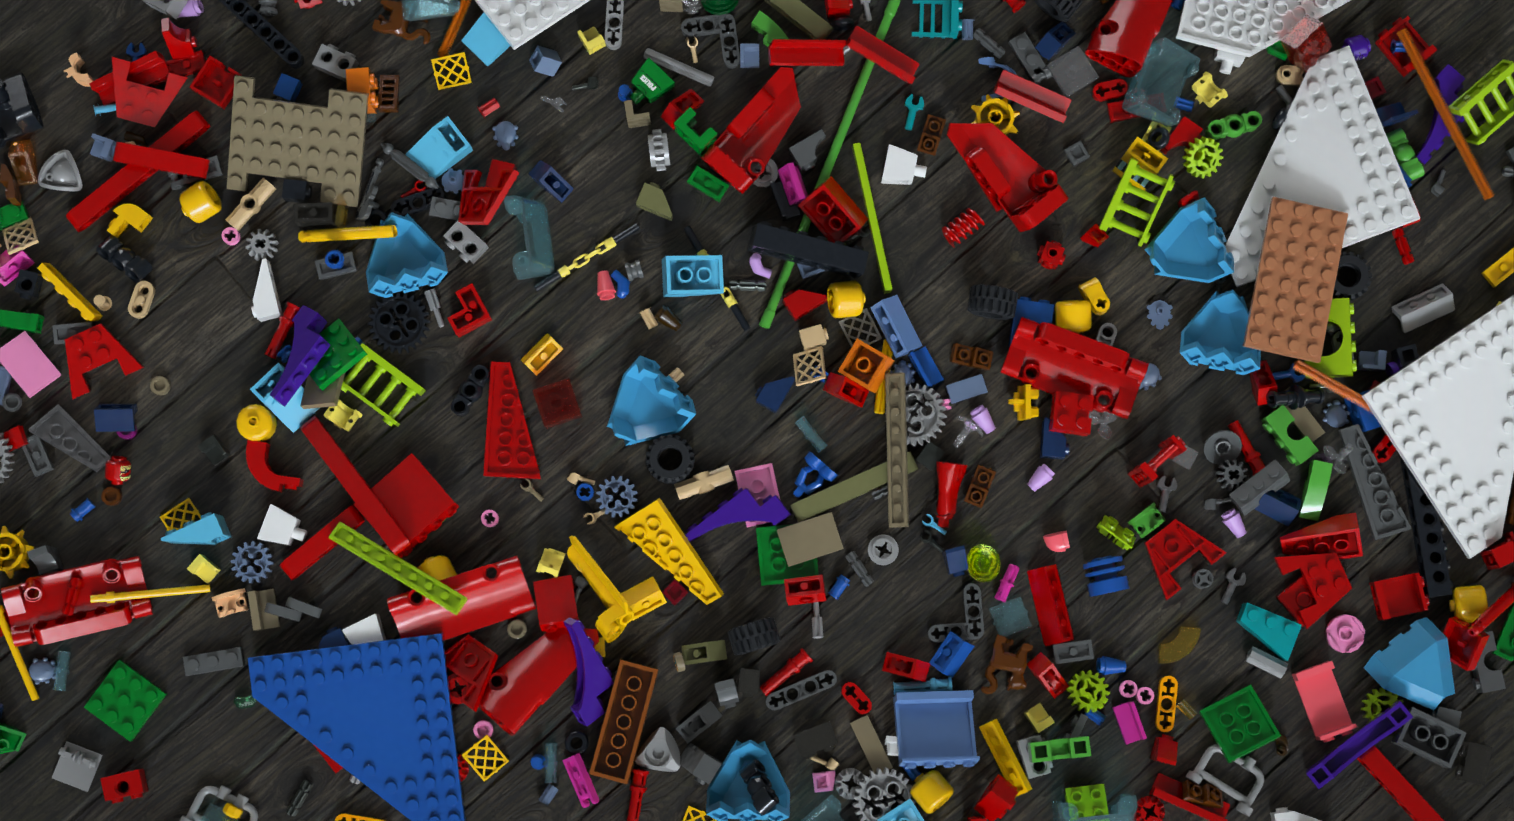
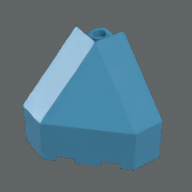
[1144,197,1234,283]
[366,212,448,298]
[1180,290,1261,375]
[607,355,696,446]
[1364,617,1455,710]
[706,740,790,821]

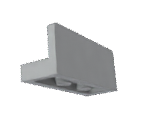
[1392,283,1455,333]

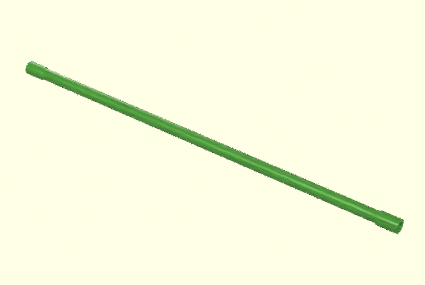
[759,0,901,329]

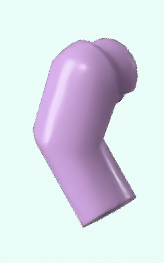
[749,253,772,279]

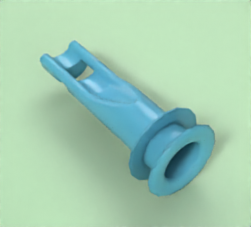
[93,103,116,116]

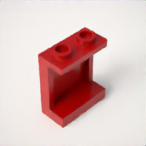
[1375,16,1437,77]
[1369,572,1429,620]
[533,575,579,632]

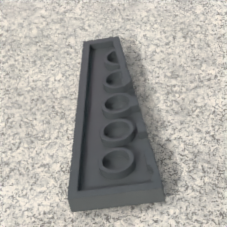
[1338,424,1411,540]

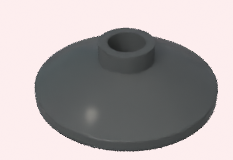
[1203,430,1242,465]

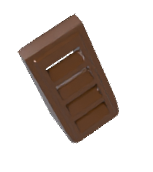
[378,75,400,113]

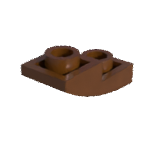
[917,114,946,156]
[0,164,21,206]
[949,343,993,370]
[964,464,996,508]
[1182,780,1223,808]

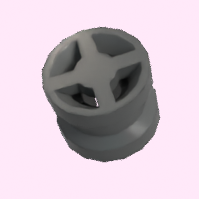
[258,0,278,16]
[624,259,644,282]
[1192,569,1214,589]

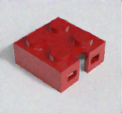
[190,56,242,110]
[1049,391,1094,436]
[1443,617,1490,671]

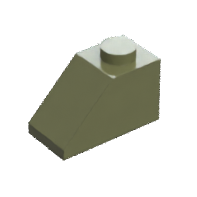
[636,182,673,221]
[682,640,727,665]

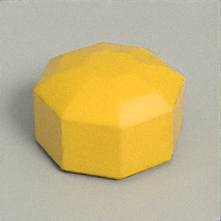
[222,802,243,819]

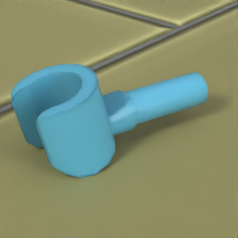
[922,514,947,535]

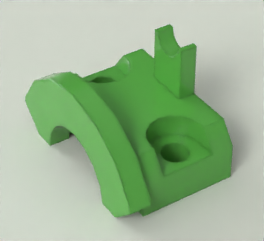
[1127,502,1165,538]

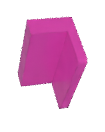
[778,163,808,205]
[0,245,34,287]
[1112,701,1147,745]

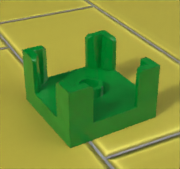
[674,107,717,157]

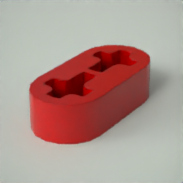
[1092,79,1128,102]
[1371,434,1396,463]
[841,682,872,714]

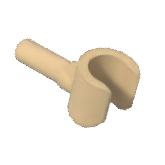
[685,36,698,63]
[567,472,595,485]
[584,506,609,524]
[811,755,839,770]

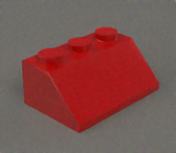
[798,176,868,243]

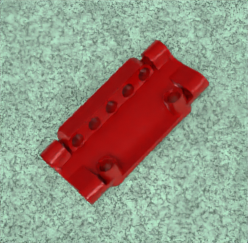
[1000,317,1149,419]
[387,555,536,641]
[1,556,153,647]

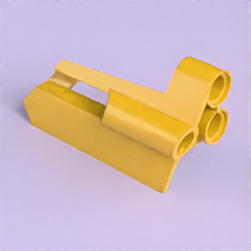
[567,535,634,643]

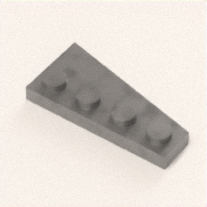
[28,404,111,472]

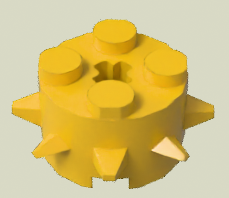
[971,94,1020,135]
[0,526,34,579]

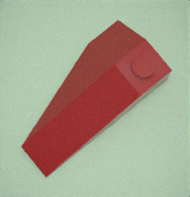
[1280,513,1363,559]

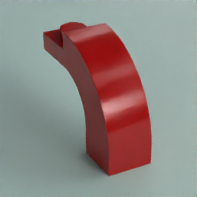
[246,440,304,492]

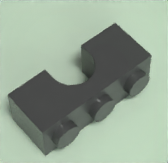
[1229,459,1290,516]
[1470,631,1506,693]

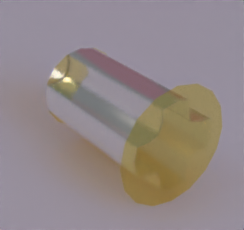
[1176,699,1199,721]

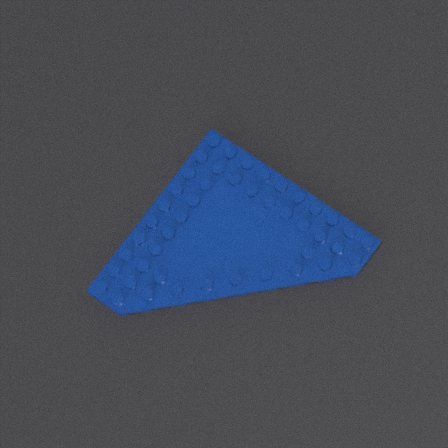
[248,633,466,821]

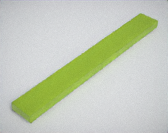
[852,143,892,294]
[329,521,468,616]

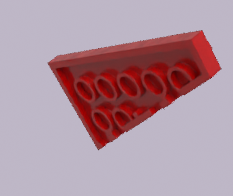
[483,362,542,480]

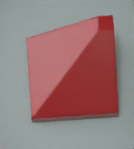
[1080,224,1109,247]

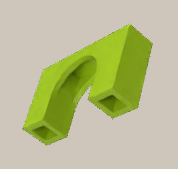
[1305,298,1357,379]

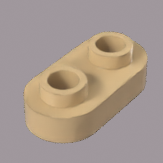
[1275,65,1308,87]
[128,281,155,319]

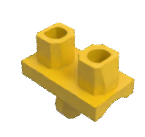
[1008,384,1039,421]

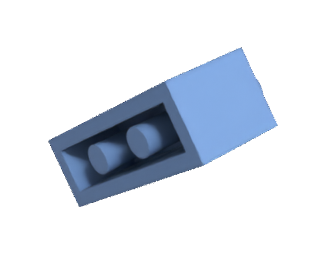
[870,295,922,358]

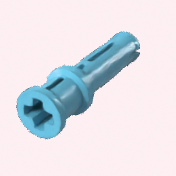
[893,677,952,695]

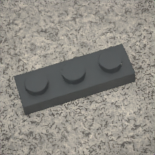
[183,647,245,676]

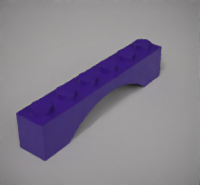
[1306,699,1413,789]

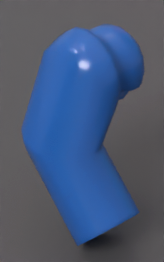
[611,270,630,298]

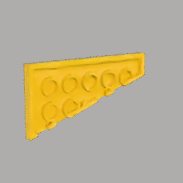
[614,498,724,605]

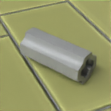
[1245,646,1288,679]

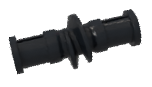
[1266,385,1325,410]

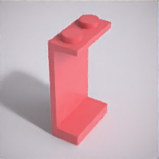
[1292,661,1357,743]

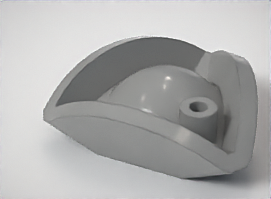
[38,150,83,191]
[635,727,681,772]

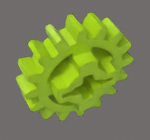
[1182,136,1223,179]
[1067,670,1110,713]
[1361,688,1404,724]

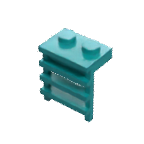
[912,0,963,39]

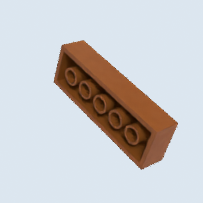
[589,660,659,784]

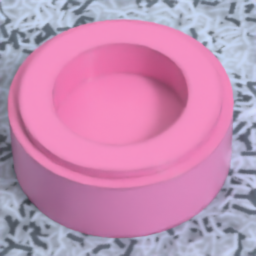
[473,720,494,739]

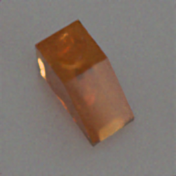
[8,140,38,186]

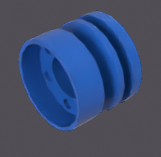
[1082,555,1130,597]

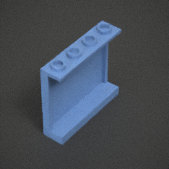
[893,690,980,769]

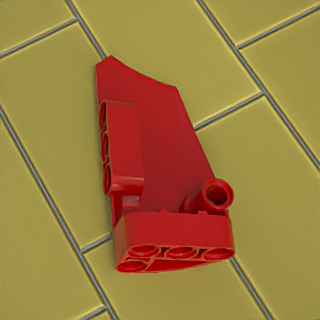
[1085,0,1172,78]
[701,67,801,194]
[947,123,1069,232]
[479,628,599,736]

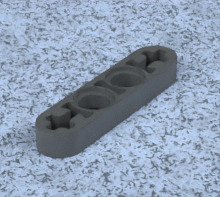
[766,670,837,710]

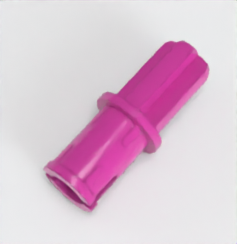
[994,564,1019,603]

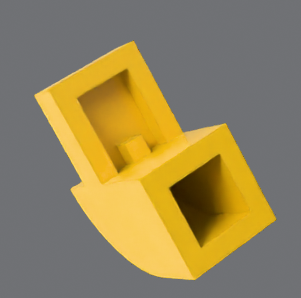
[107,204,153,238]

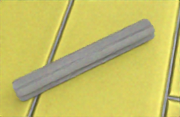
[643,48,714,86]

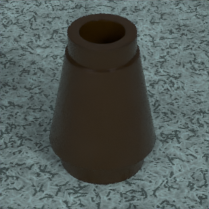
[654,305,683,331]

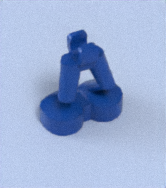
[793,451,838,498]

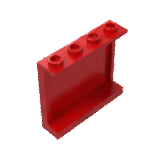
[354,453,460,558]

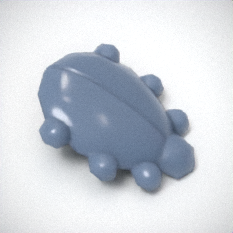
[492,121,519,151]
[442,168,464,194]
[1147,300,1173,330]
[890,360,915,387]
[1139,363,1162,390]
[1323,400,1349,427]
[29,657,60,685]

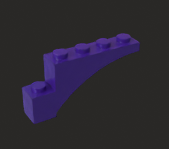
[1415,64,1466,165]
[270,305,331,407]
[685,488,791,542]
[564,617,614,726]

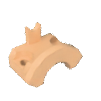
[64,52,94,87]
[212,588,249,618]

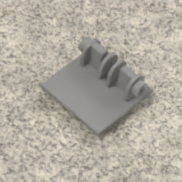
[52,741,103,792]

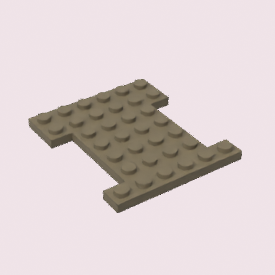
[227,75,369,207]

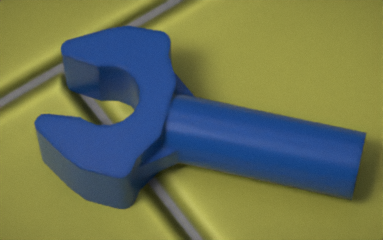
[126,43,147,62]
[1272,363,1305,383]

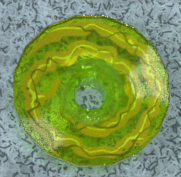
[967,544,1001,583]

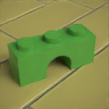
[1261,405,1319,466]
[1027,736,1091,763]

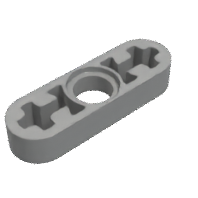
[605,0,624,50]

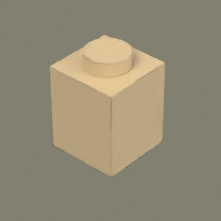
[799,324,829,351]

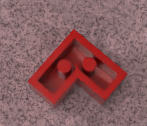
[447,283,492,338]
[974,774,1018,821]

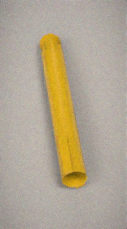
[298,225,398,243]

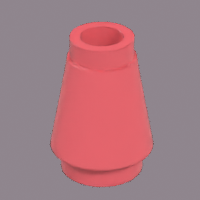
[597,271,616,300]

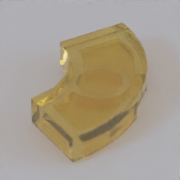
[1158,627,1201,664]

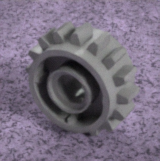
[648,129,670,171]

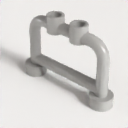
[1186,744,1264,817]
[179,785,258,821]

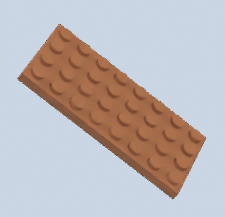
[1243,197,1348,363]

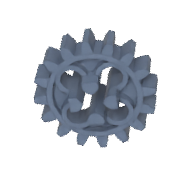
[596,476,638,518]
[231,541,274,584]

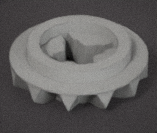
[750,159,778,187]
[868,534,899,565]
[835,768,865,799]

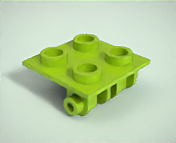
[1096,515,1136,550]
[1065,784,1110,821]

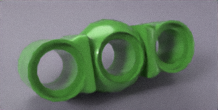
[1205,111,1262,140]
[1386,128,1425,181]

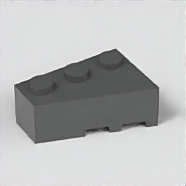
[680,742,722,785]

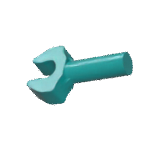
[905,94,924,130]

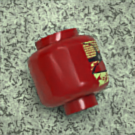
[105,456,131,485]

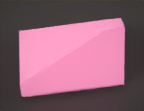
[812,770,836,793]

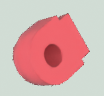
[1043,531,1070,552]

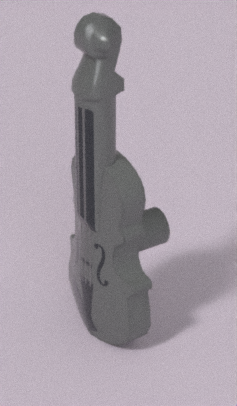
[355,158,384,222]

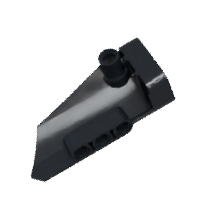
[0,72,44,149]

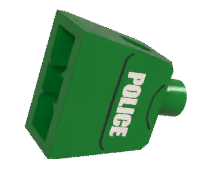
[629,58,675,105]

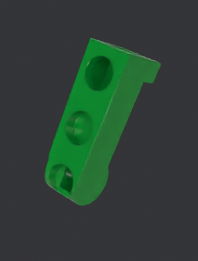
[0,310,45,334]

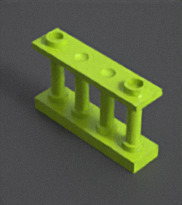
[1447,59,1514,145]
[1099,157,1175,247]
[341,343,426,427]

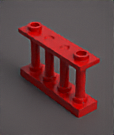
[1127,435,1187,488]

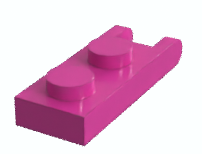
[562,753,599,808]

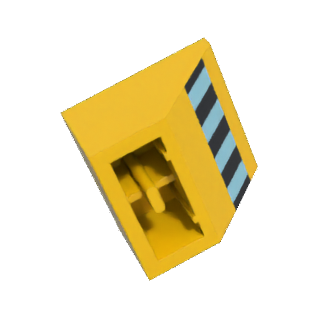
[1112,136,1169,191]

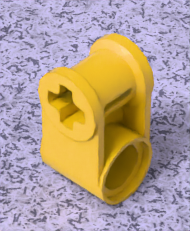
[1078,277,1110,316]

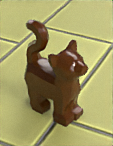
[372,0,431,44]
[981,634,1033,694]

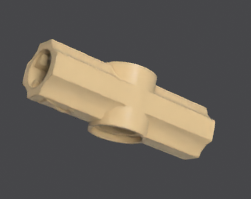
[225,178,276,231]
[674,465,734,500]

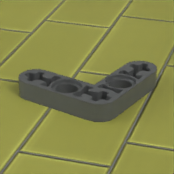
[681,14,740,69]
[928,583,984,642]

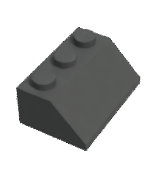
[1391,707,1466,768]

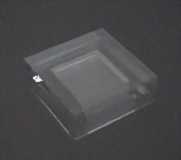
[1172,445,1199,470]

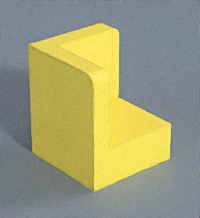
[577,27,606,55]
[187,554,221,584]
[1024,703,1055,733]

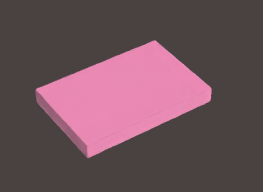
[0,331,61,398]
[735,463,780,528]

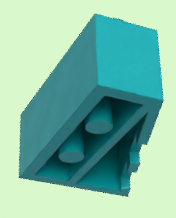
[1236,602,1302,661]

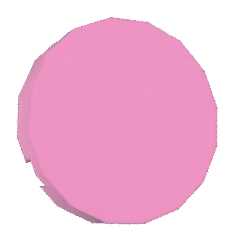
[1325,615,1365,653]

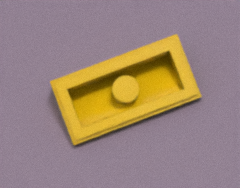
[521,333,563,376]

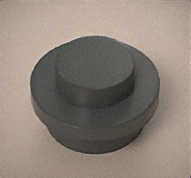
[2,393,22,412]

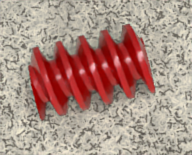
[942,208,985,248]

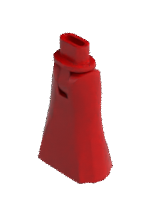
[936,461,968,527]

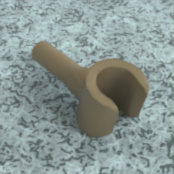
[520,479,544,502]

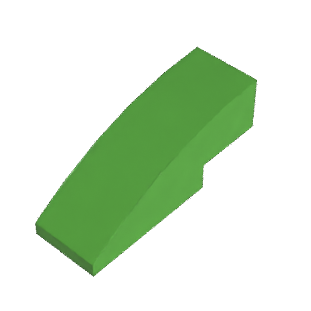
[751,10,788,47]
[1298,460,1333,521]

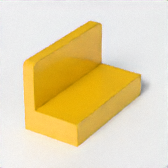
[621,577,667,620]

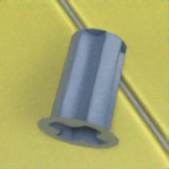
[962,19,975,40]
[538,783,558,806]

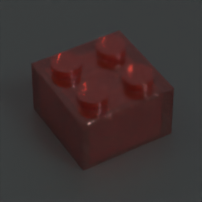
[1280,14,1332,72]
[532,378,583,429]

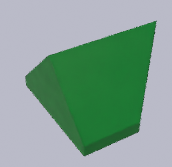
[0,722,27,754]

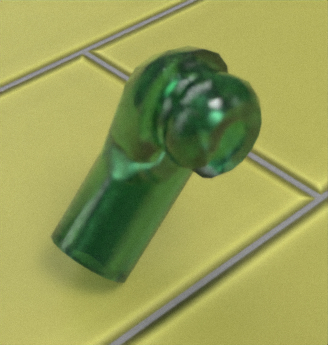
[234,692,257,709]

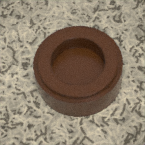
[101,486,122,506]

